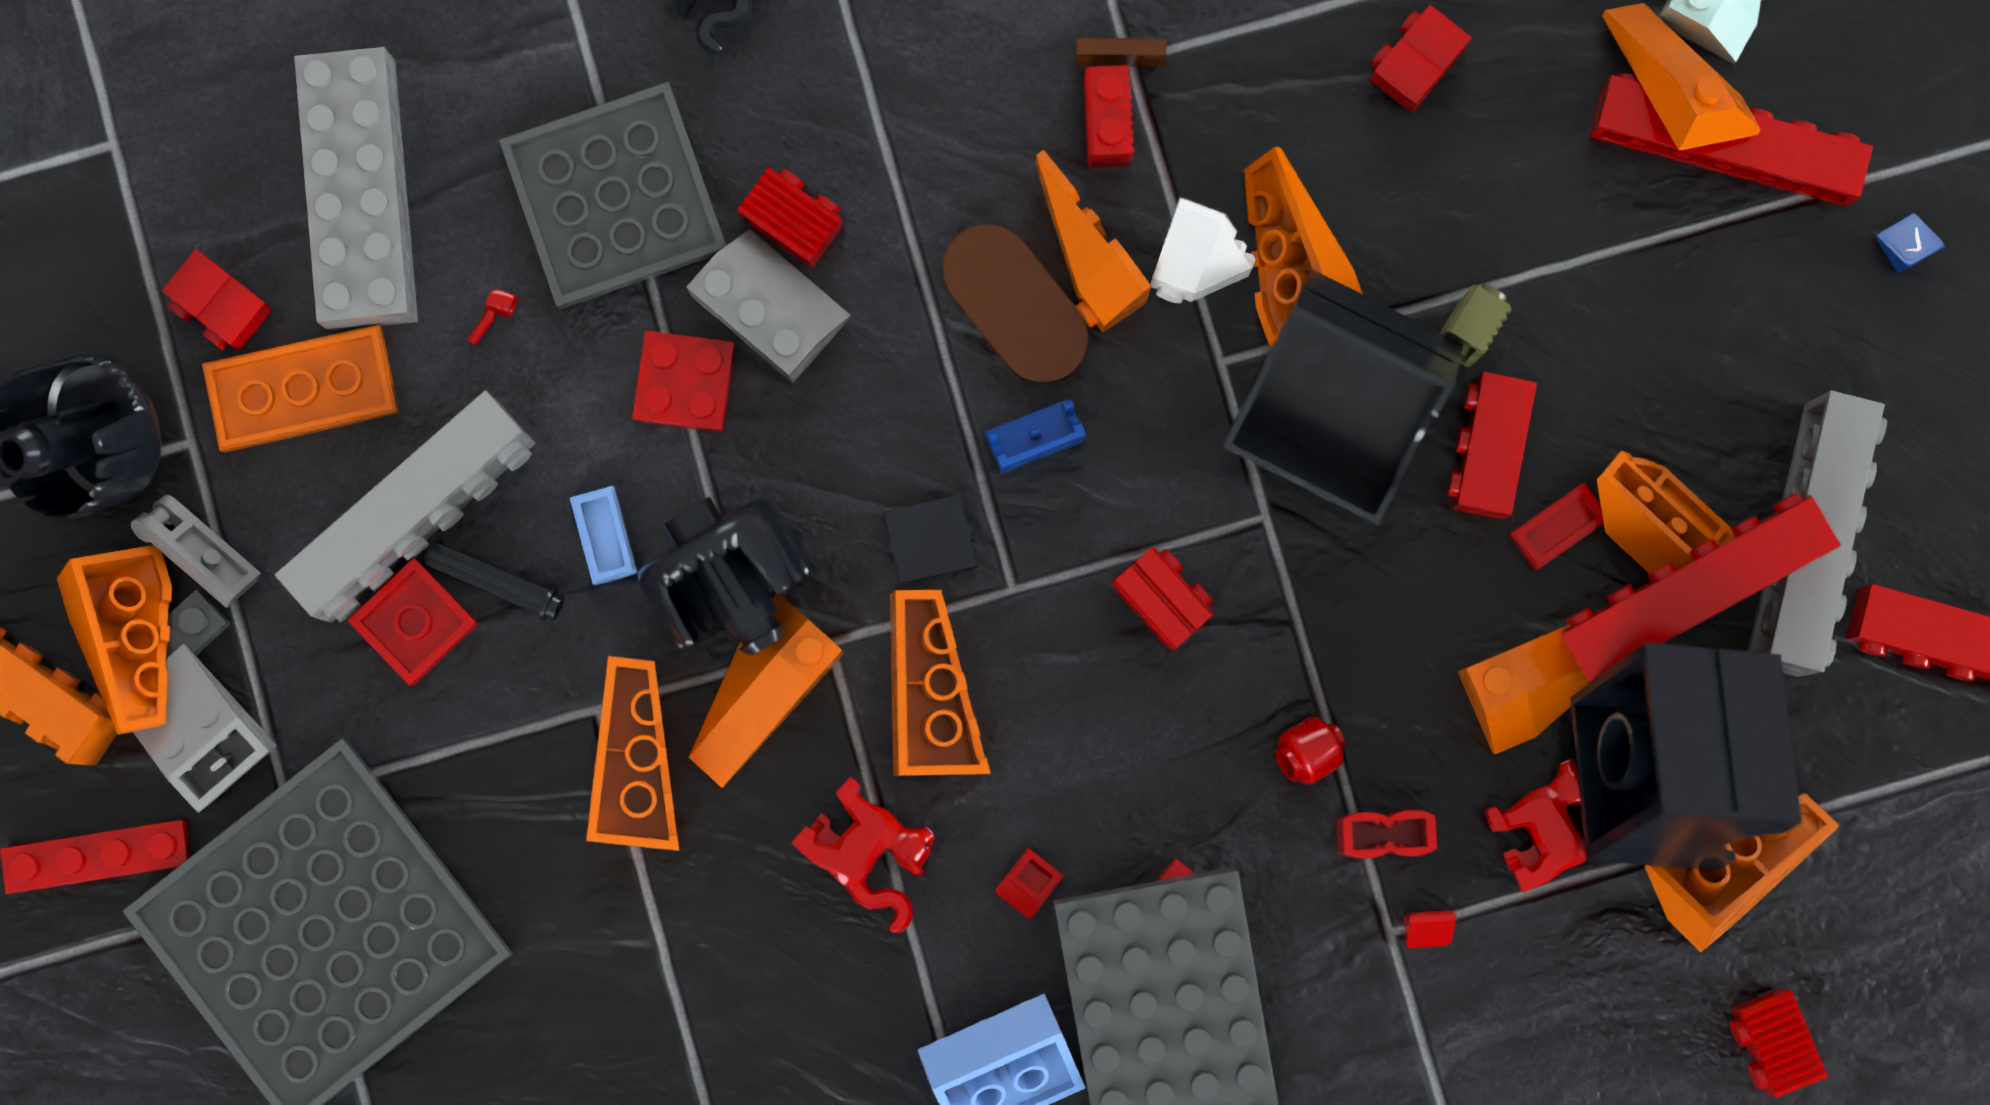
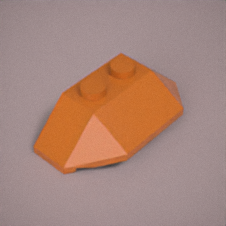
[1597,451,1734,573]

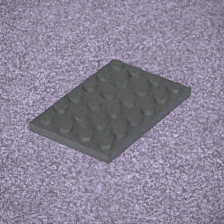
[1053,866,1278,1105]

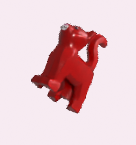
[1484,760,1586,893]
[791,777,935,934]

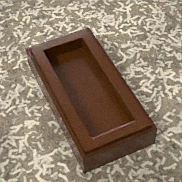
[1075,37,1167,67]

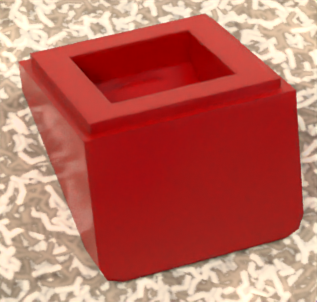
[995,848,1064,919]
[1403,910,1456,948]

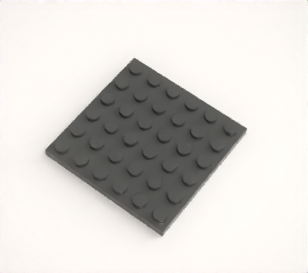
[122,738,513,1105]

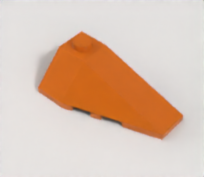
[1602,3,1761,151]
[1244,147,1363,348]
[1036,150,1151,334]
[57,545,172,735]
[688,594,845,788]
[1457,625,1589,755]
[1645,793,1839,952]

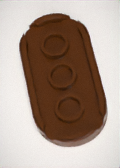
[943,224,1088,384]

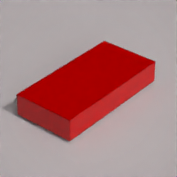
[1509,482,1604,571]

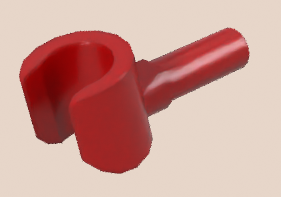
[467,290,518,346]

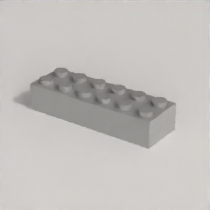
[294,47,418,331]
[275,390,536,623]
[1748,390,1887,677]

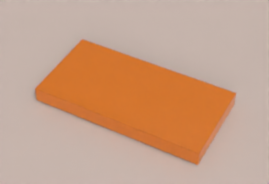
[202,324,400,453]

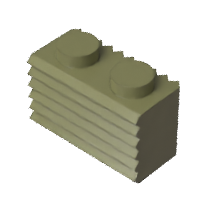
[1440,284,1512,367]

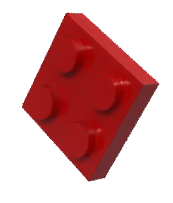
[632,330,736,433]
[347,558,479,687]

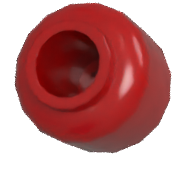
[1275,717,1345,784]

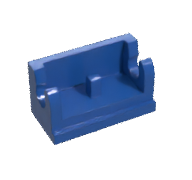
[985,399,1086,474]

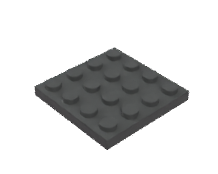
[499,81,726,310]

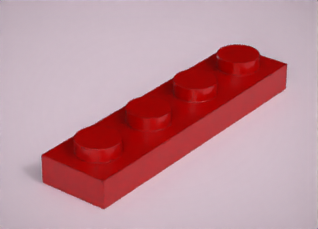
[0,820,192,894]

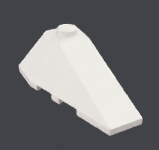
[1150,198,1256,304]

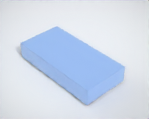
[570,486,638,586]

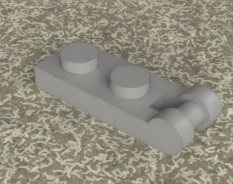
[131,495,261,608]

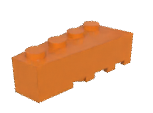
[890,590,991,776]
[0,626,118,766]
[586,656,679,851]

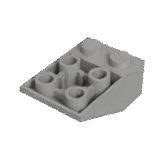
[133,644,277,813]

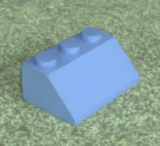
[918,994,1085,1105]

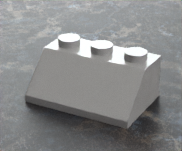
[687,229,851,384]

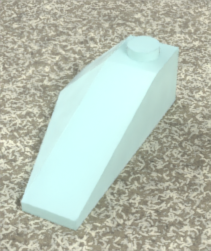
[1659,0,1761,64]

